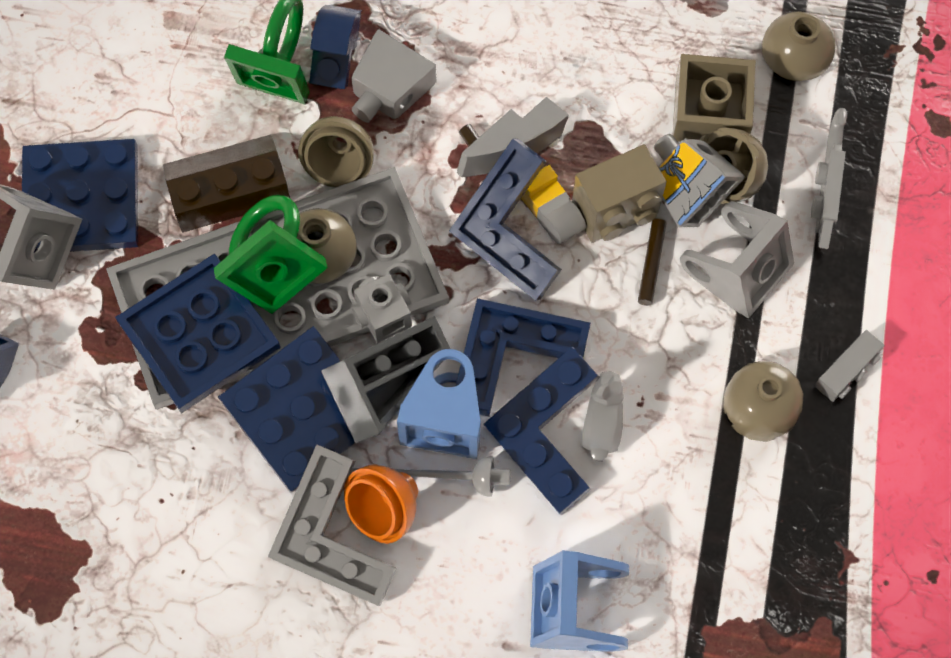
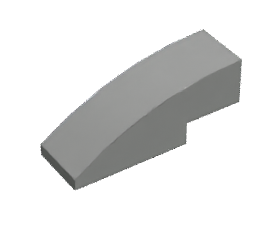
[457,97,569,178]

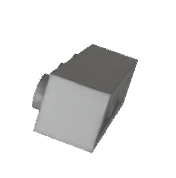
[814,329,885,402]

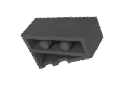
[321,316,451,443]

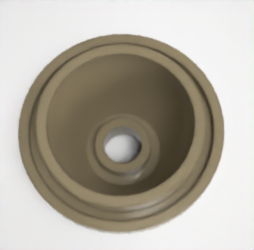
[762,11,835,81]
[298,116,374,188]
[297,208,357,284]

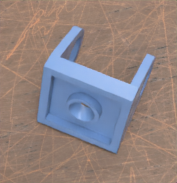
[397,349,481,459]
[530,550,629,652]

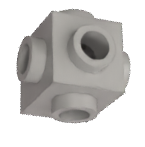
[351,273,412,343]

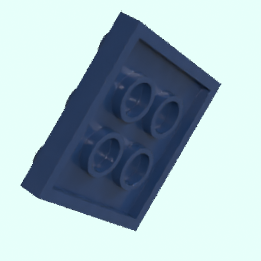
[22,139,138,253]
[115,253,281,414]
[218,326,356,493]

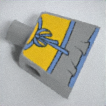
[654,134,745,227]

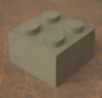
[672,54,756,142]
[572,144,666,243]

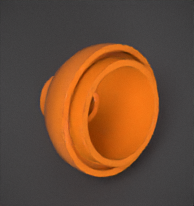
[344,464,418,544]

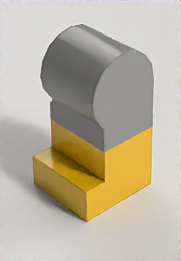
[521,165,586,244]

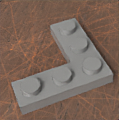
[268,445,397,606]

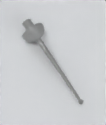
[351,456,511,497]

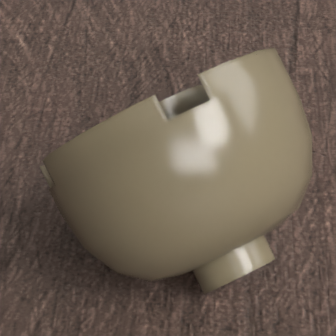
[699,127,769,204]
[723,360,803,442]

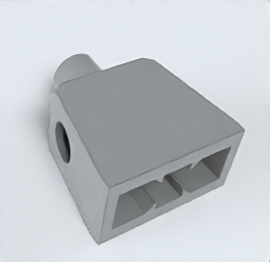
[352,29,437,123]

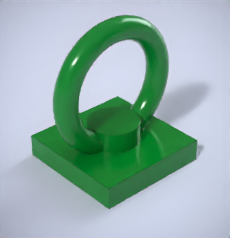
[224,0,310,105]
[214,195,328,314]

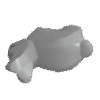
[581,371,624,461]

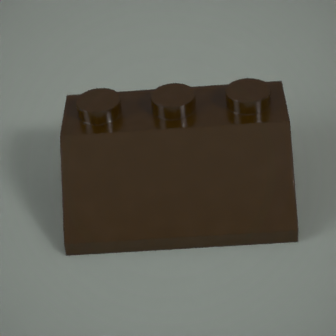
[163,134,290,233]

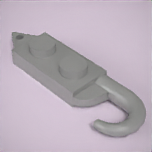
[811,108,847,249]

